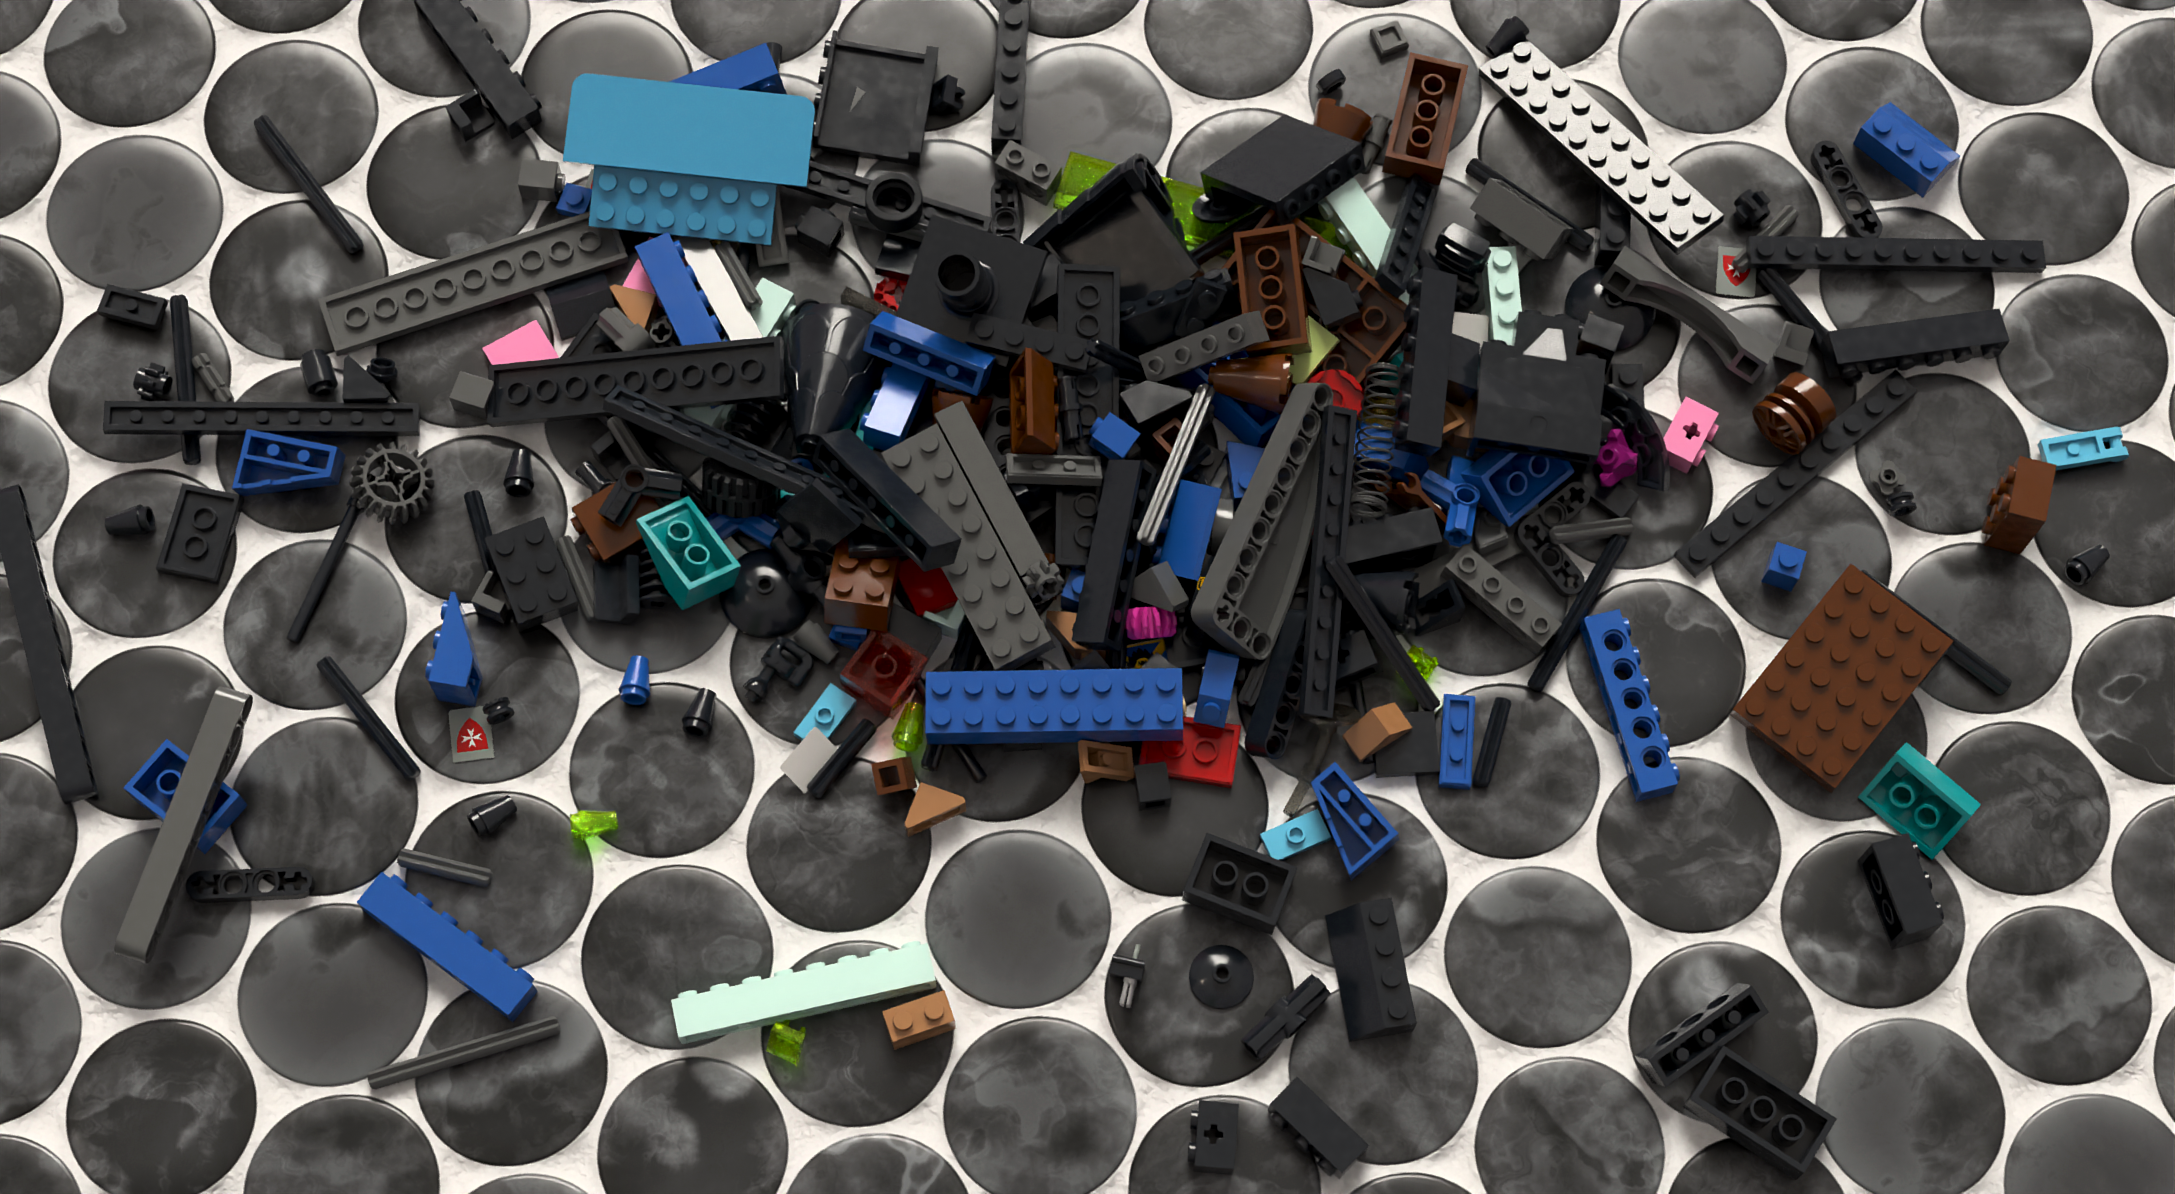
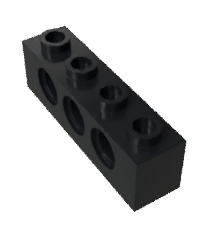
[1635,983,1769,1087]

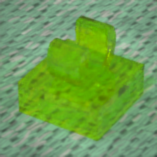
[1396,645,1439,682]
[766,1019,806,1064]

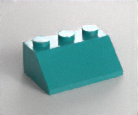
[1858,742,1981,860]

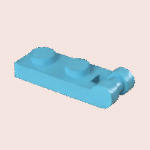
[2037,427,2129,470]

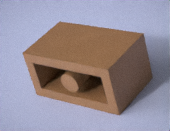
[882,990,956,1050]

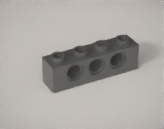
[1139,311,1270,383]
[1440,544,1562,655]

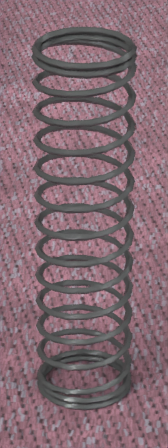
[1349,363,1401,518]

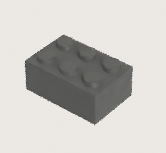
[1469,178,1574,261]

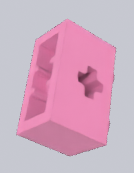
[1663,397,1719,474]

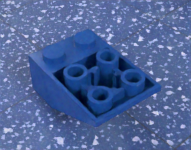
[425,591,482,707]

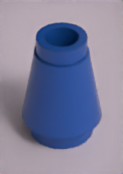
[619,655,650,705]

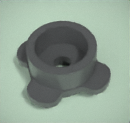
[1869,460,1906,495]

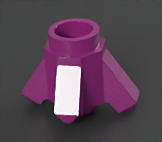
[1595,429,1638,487]

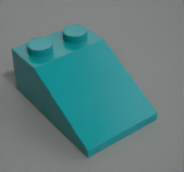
[636,496,741,610]

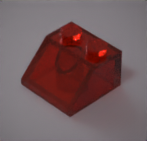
[840,630,929,719]

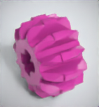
[1125,606,1177,640]

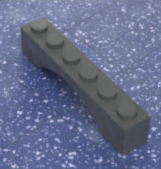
[1599,246,1778,385]

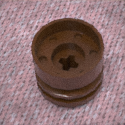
[1752,372,1837,455]

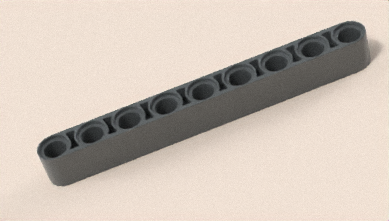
[114,686,253,964]

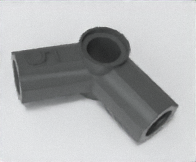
[596,307,656,352]

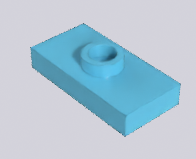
[794,683,857,741]
[1259,809,1331,861]

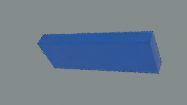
[1438,694,1475,790]

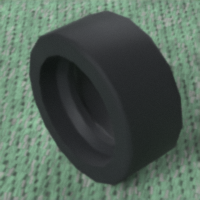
[865,173,923,233]

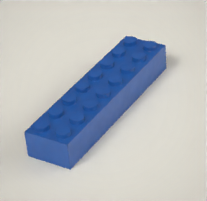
[925,668,1183,744]

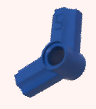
[1420,470,1480,547]
[706,512,782,550]

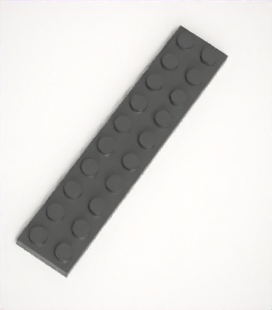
[318,211,629,356]

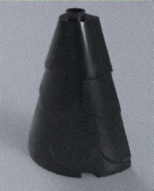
[1023,153,1187,252]
[781,303,893,455]

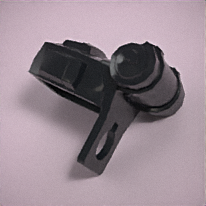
[1417,223,1491,309]

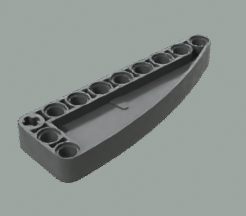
[1191,383,1333,660]

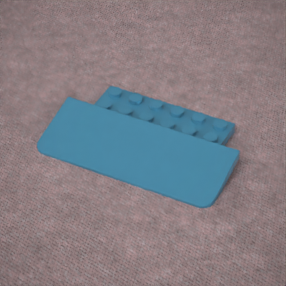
[563,73,815,246]

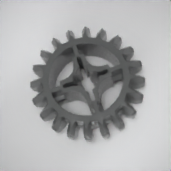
[349,442,435,525]

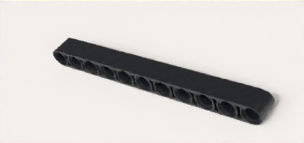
[0,484,98,805]

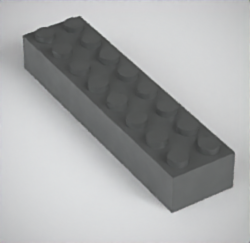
[881,423,1056,671]

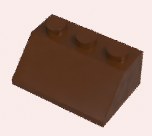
[1009,348,1059,455]

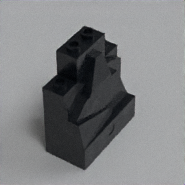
[1466,310,1606,474]

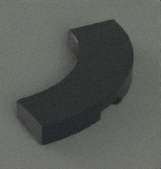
[1600,382,1670,492]

